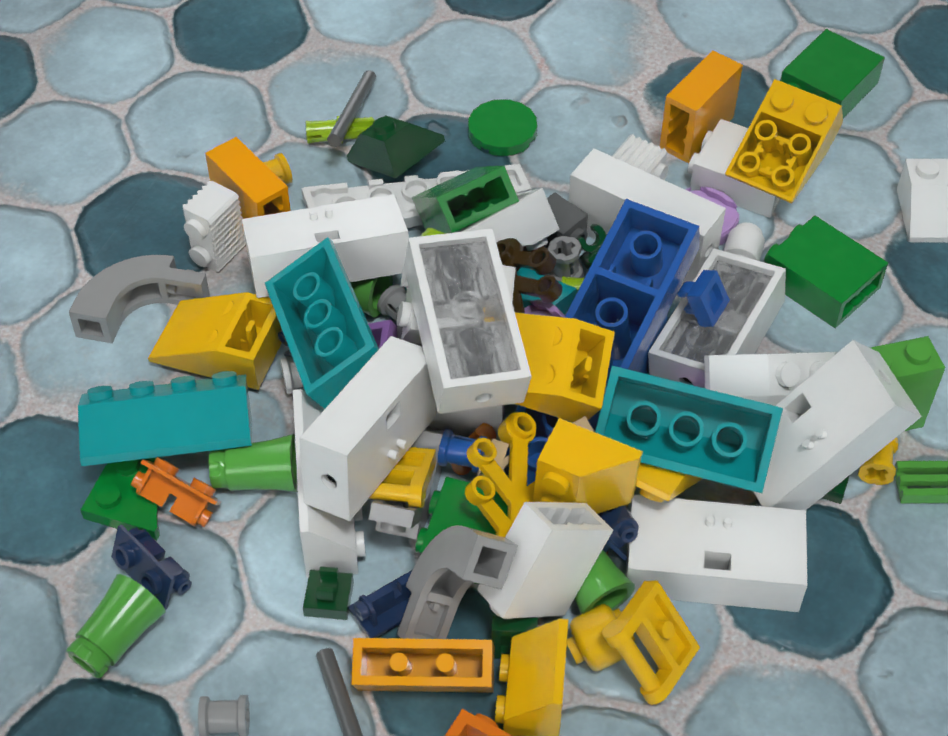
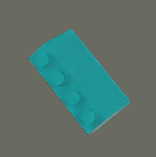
[265,237,379,409]
[595,366,783,494]
[78,371,252,466]

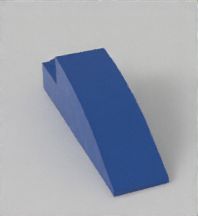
[504,199,700,486]

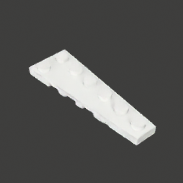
[301,164,532,228]

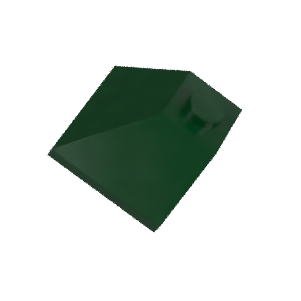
[347,115,445,178]

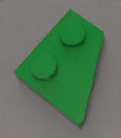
[80,457,160,541]

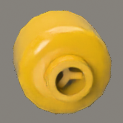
[567,604,635,672]

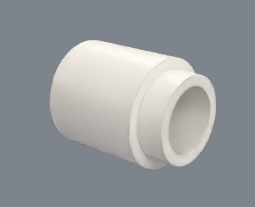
[723,222,765,261]

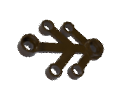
[496,238,563,314]

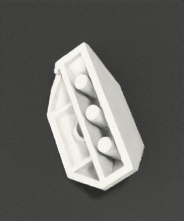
[704,352,838,406]

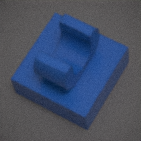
[677,270,730,327]

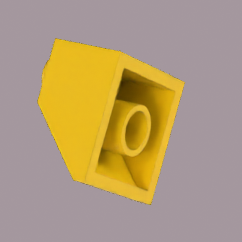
[533,418,643,514]
[495,619,569,736]

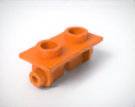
[131,457,222,527]

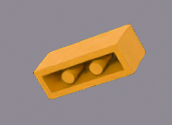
[351,638,494,693]

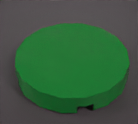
[468,99,537,156]

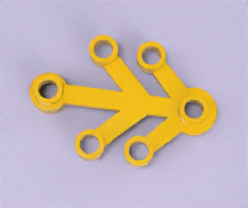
[465,412,536,537]

